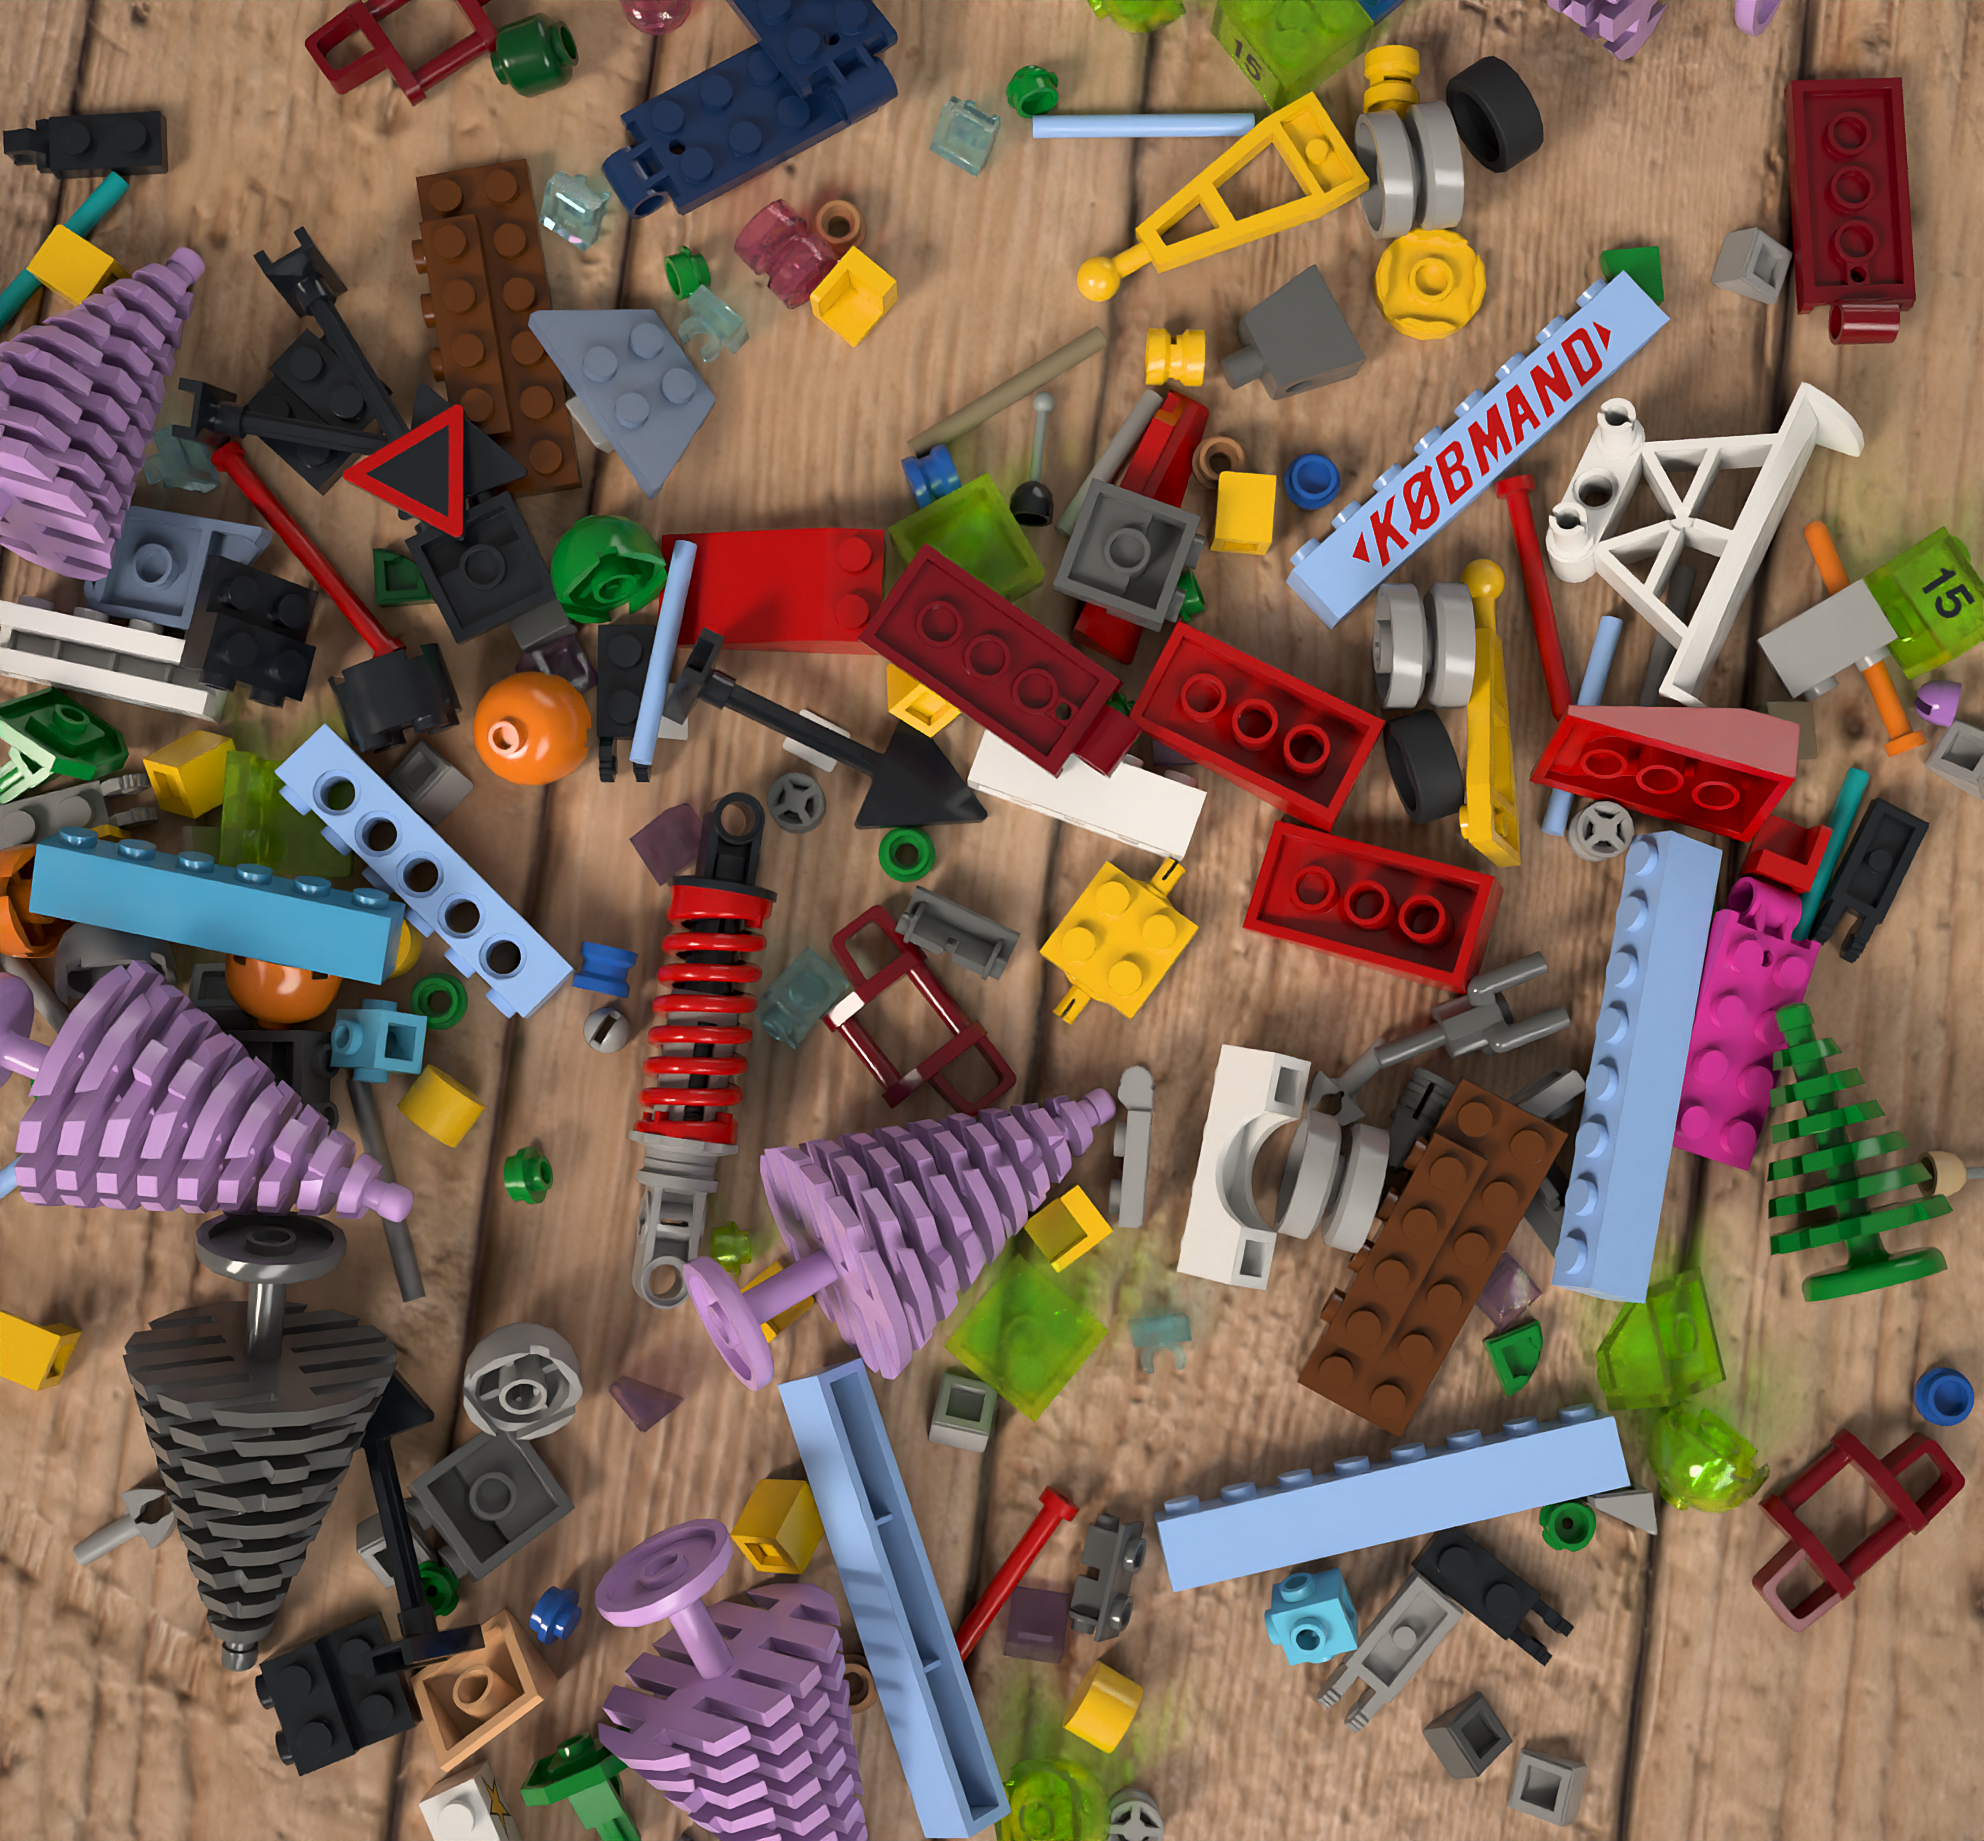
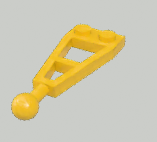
[1076,91,1370,302]
[1459,559,1521,868]

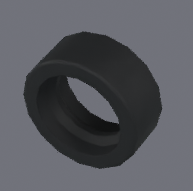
[1446,56,1544,173]
[1383,709,1464,824]

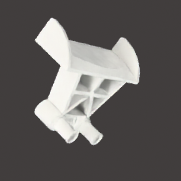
[1546,382,1865,708]

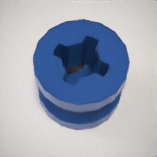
[901,443,964,513]
[572,941,638,998]

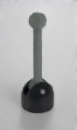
[1008,391,1055,527]

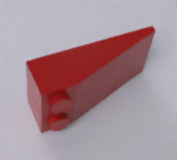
[658,527,887,655]
[1128,620,1385,834]
[1529,705,1800,843]
[1242,820,1504,995]

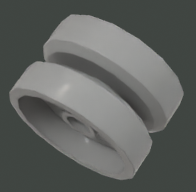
[1354,100,1464,240]
[1372,582,1476,710]
[1274,1109,1390,1253]

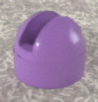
[1914,679,1962,727]

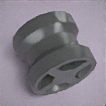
[767,772,827,834]

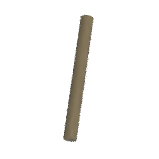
[907,326,1108,459]

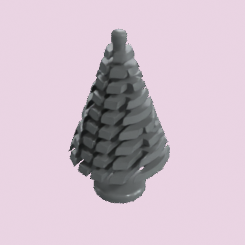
[123,1210,398,1672]

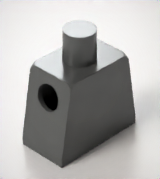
[1219,264,1365,400]

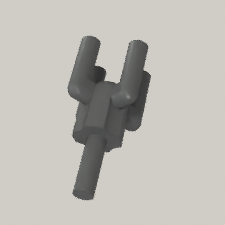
[1374,951,1571,1069]

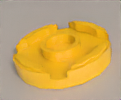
[1373,227,1487,340]

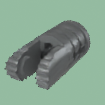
[1387,1066,1456,1174]

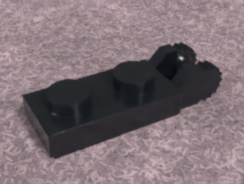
[597,625,657,782]
[1807,797,1930,963]
[1411,1526,1574,1666]

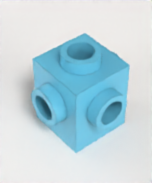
[330,999,427,1084]
[1264,1567,1358,1666]

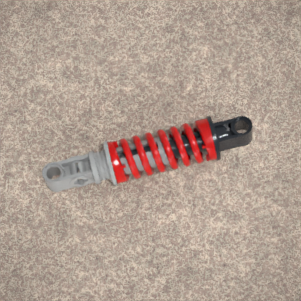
[628,792,778,1309]

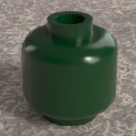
[490,12,579,98]

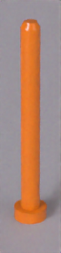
[1804,520,1928,758]

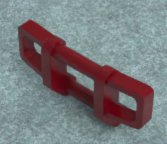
[305,0,497,107]
[821,905,1017,1117]
[1752,1428,1965,1632]

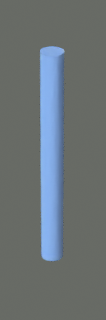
[1032,113,1255,138]
[629,540,697,765]
[1541,616,1624,836]

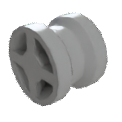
[1566,801,1634,862]
[1103,1788,1164,1841]

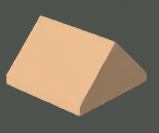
[410,1608,558,1772]

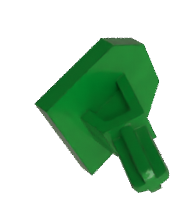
[0,686,129,805]
[520,1725,641,1841]

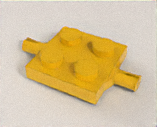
[1039,857,1199,1026]

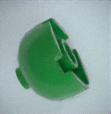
[550,515,668,624]

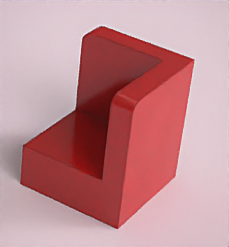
[1738,814,1833,895]

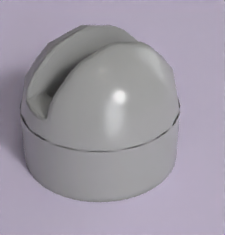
[583,1007,631,1053]

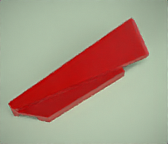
[1072,389,1209,665]

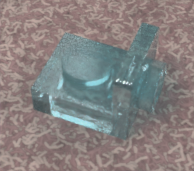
[754,947,851,1049]

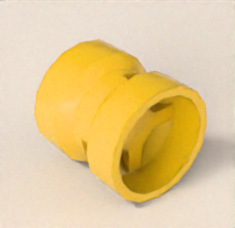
[1363,45,1420,120]
[1145,327,1205,387]

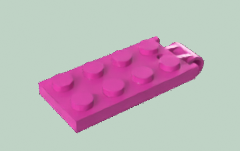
[1672,876,1821,1171]

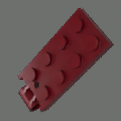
[1784,77,1916,345]
[858,542,1143,779]

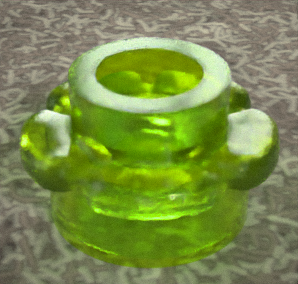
[710,1221,751,1277]

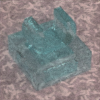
[929,96,1001,177]
[539,170,611,252]
[678,284,749,363]
[142,424,221,494]
[1127,1312,1192,1374]

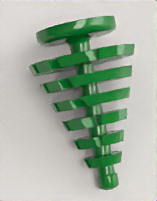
[1767,1002,1953,1302]

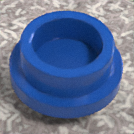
[1283,453,1340,510]
[1913,1367,1974,1426]
[529,1586,582,1645]

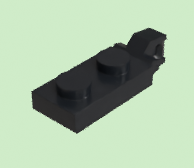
[3,111,168,179]

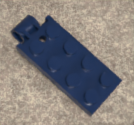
[726,0,898,126]
[601,43,878,219]

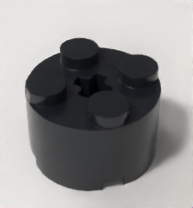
[328,643,462,754]

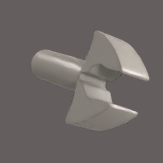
[1305,1037,1390,1126]
[73,1486,177,1566]

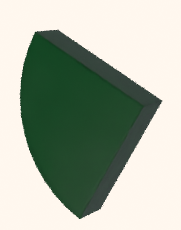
[373,548,436,608]

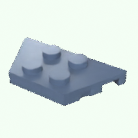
[528,309,716,500]
[83,505,273,632]

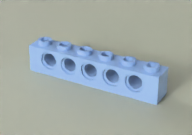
[274,724,577,1020]

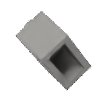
[1756,578,1898,702]

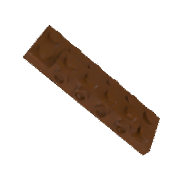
[412,159,583,499]
[1297,1076,1568,1438]

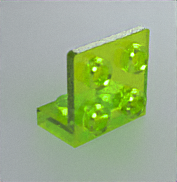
[219,751,356,878]

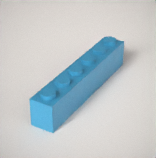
[29,827,406,985]

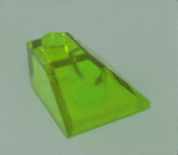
[1595,1267,1726,1411]

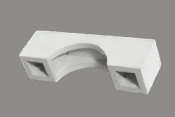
[1177,1044,1311,1290]

